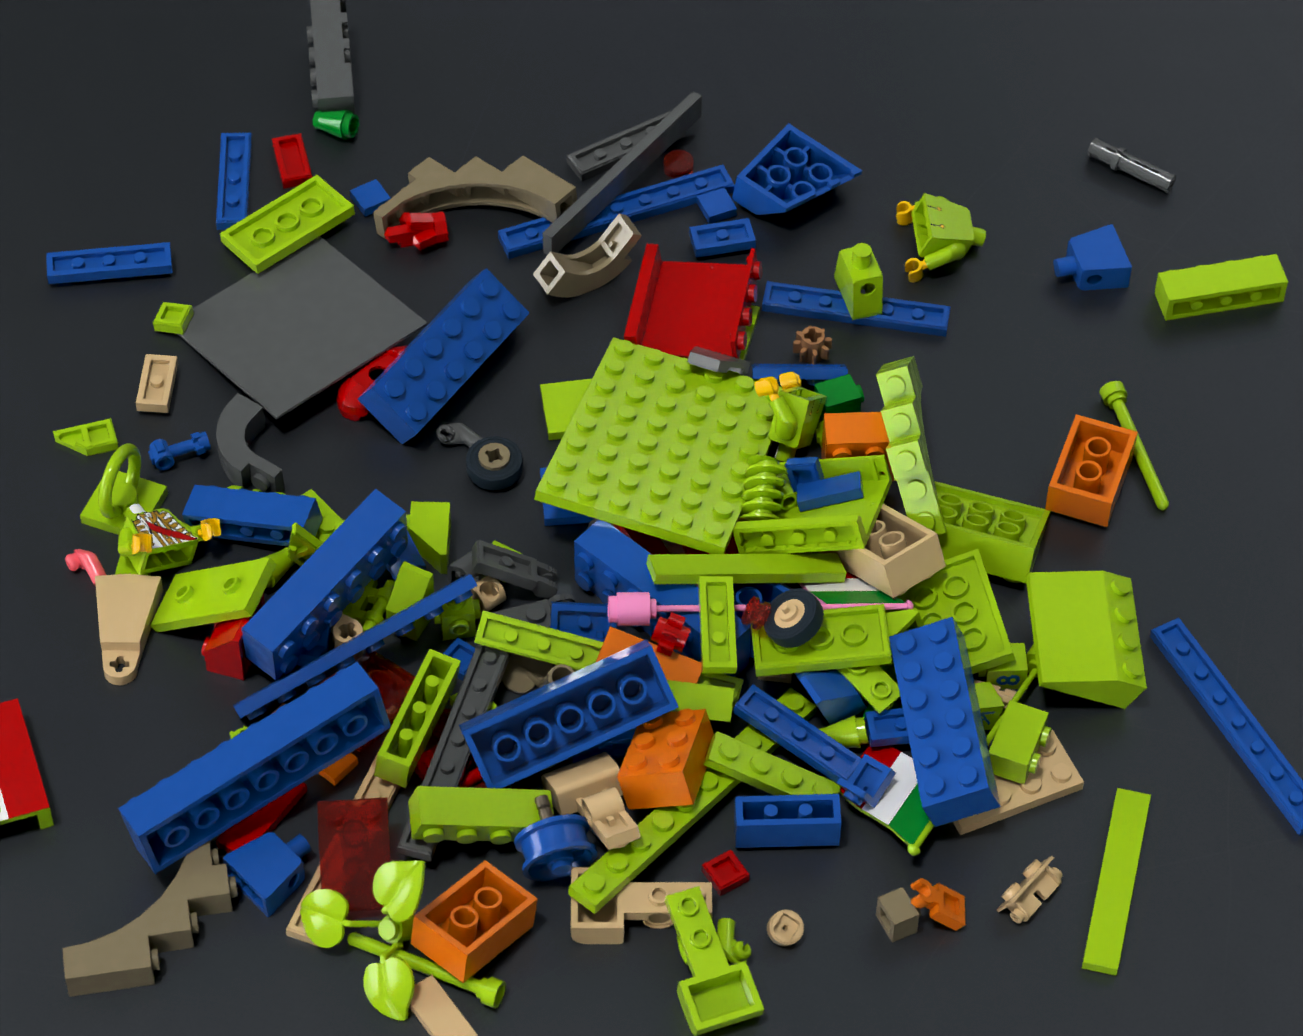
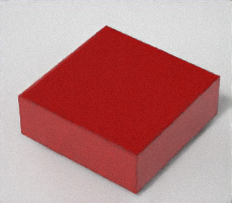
[701,849,750,896]

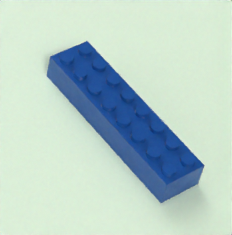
[118,662,391,874]

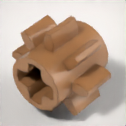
[793,326,832,364]

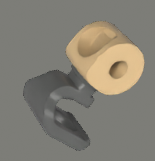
[447,551,506,614]

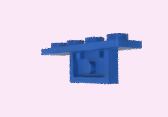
[550,601,650,642]

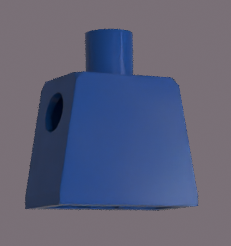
[1053,224,1132,290]
[223,832,311,917]

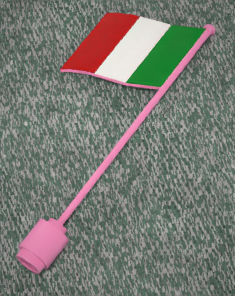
[608,570,914,626]

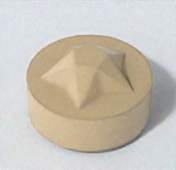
[767,910,804,946]

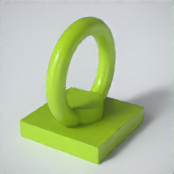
[80,443,168,535]

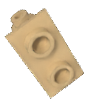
[997,856,1063,924]

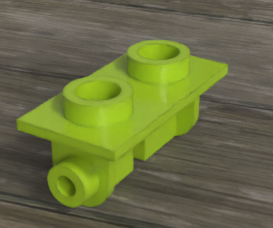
[837,665,900,714]

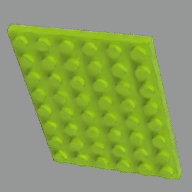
[534,337,782,554]

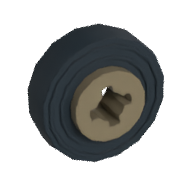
[466,436,523,490]

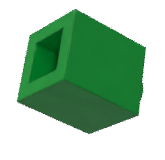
[814,374,865,421]

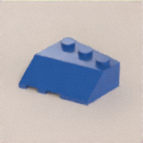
[732,123,862,215]

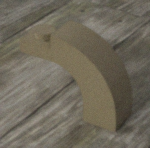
[533,213,642,297]

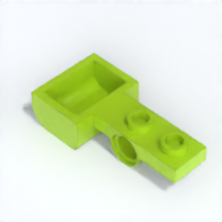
[665,886,764,1036]

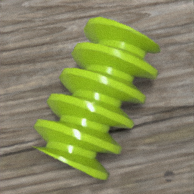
[738,454,788,522]

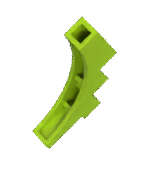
[876,356,947,535]

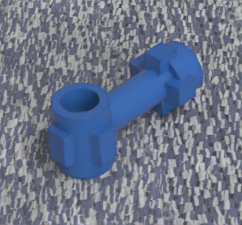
[148,431,211,470]

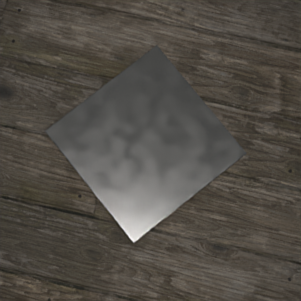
[178,236,428,420]

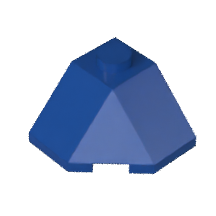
[795,669,867,725]

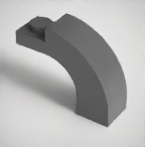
[216,393,285,493]

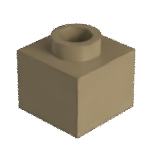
[876,887,921,943]

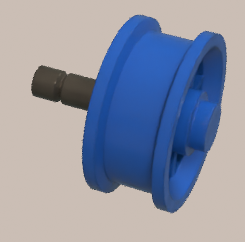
[514,795,598,881]

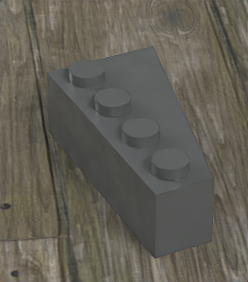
[307,0,355,114]

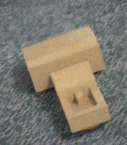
[541,752,641,850]
[571,867,712,944]

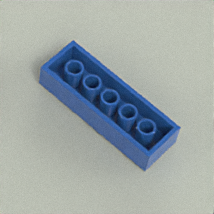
[358,268,529,444]
[242,489,408,681]
[574,520,751,677]
[889,616,1001,827]
[459,640,678,789]

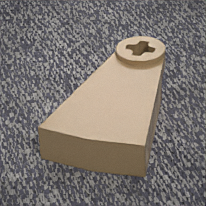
[95,574,163,685]

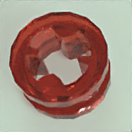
[741,596,771,631]

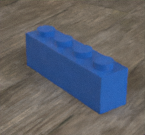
[182,485,323,546]

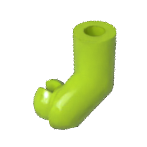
[717,918,751,964]

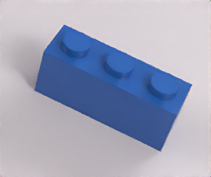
[734,794,841,848]

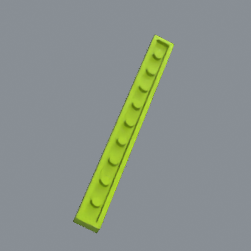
[568,688,817,914]

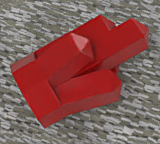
[384,211,449,250]

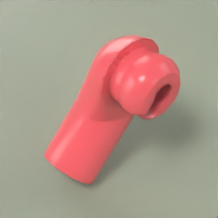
[65,549,107,586]

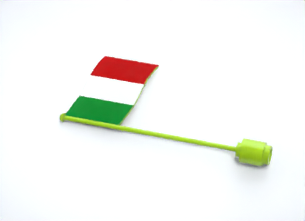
[839,643,1038,856]

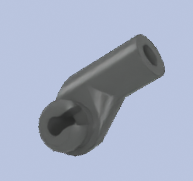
[436,423,483,448]

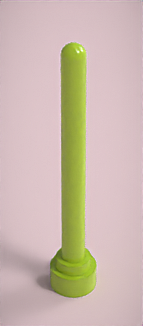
[1099,381,1169,510]
[347,932,506,1009]

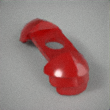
[337,345,407,421]

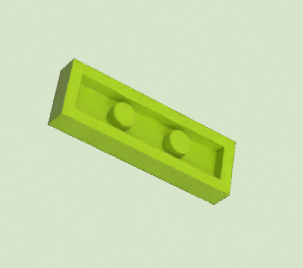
[698,576,737,673]

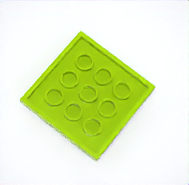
[885,549,1016,700]

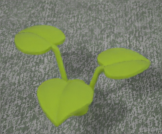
[300,860,425,1021]

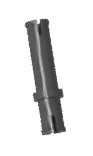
[1087,138,1176,193]

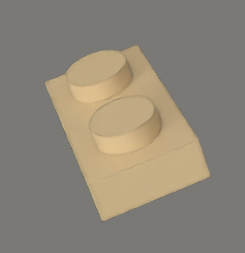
[136,354,178,413]

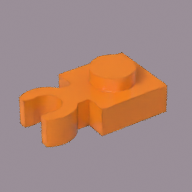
[911,878,965,931]

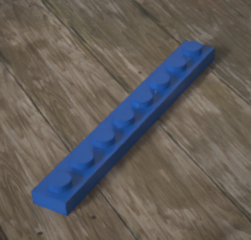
[233,574,478,720]

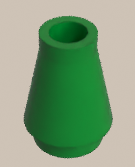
[313,110,359,140]

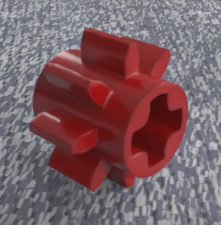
[650,612,691,657]

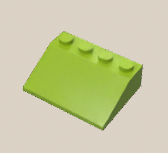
[934,481,1050,584]
[1026,571,1147,709]

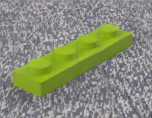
[704,731,841,795]

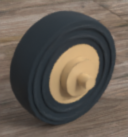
[763,588,824,648]

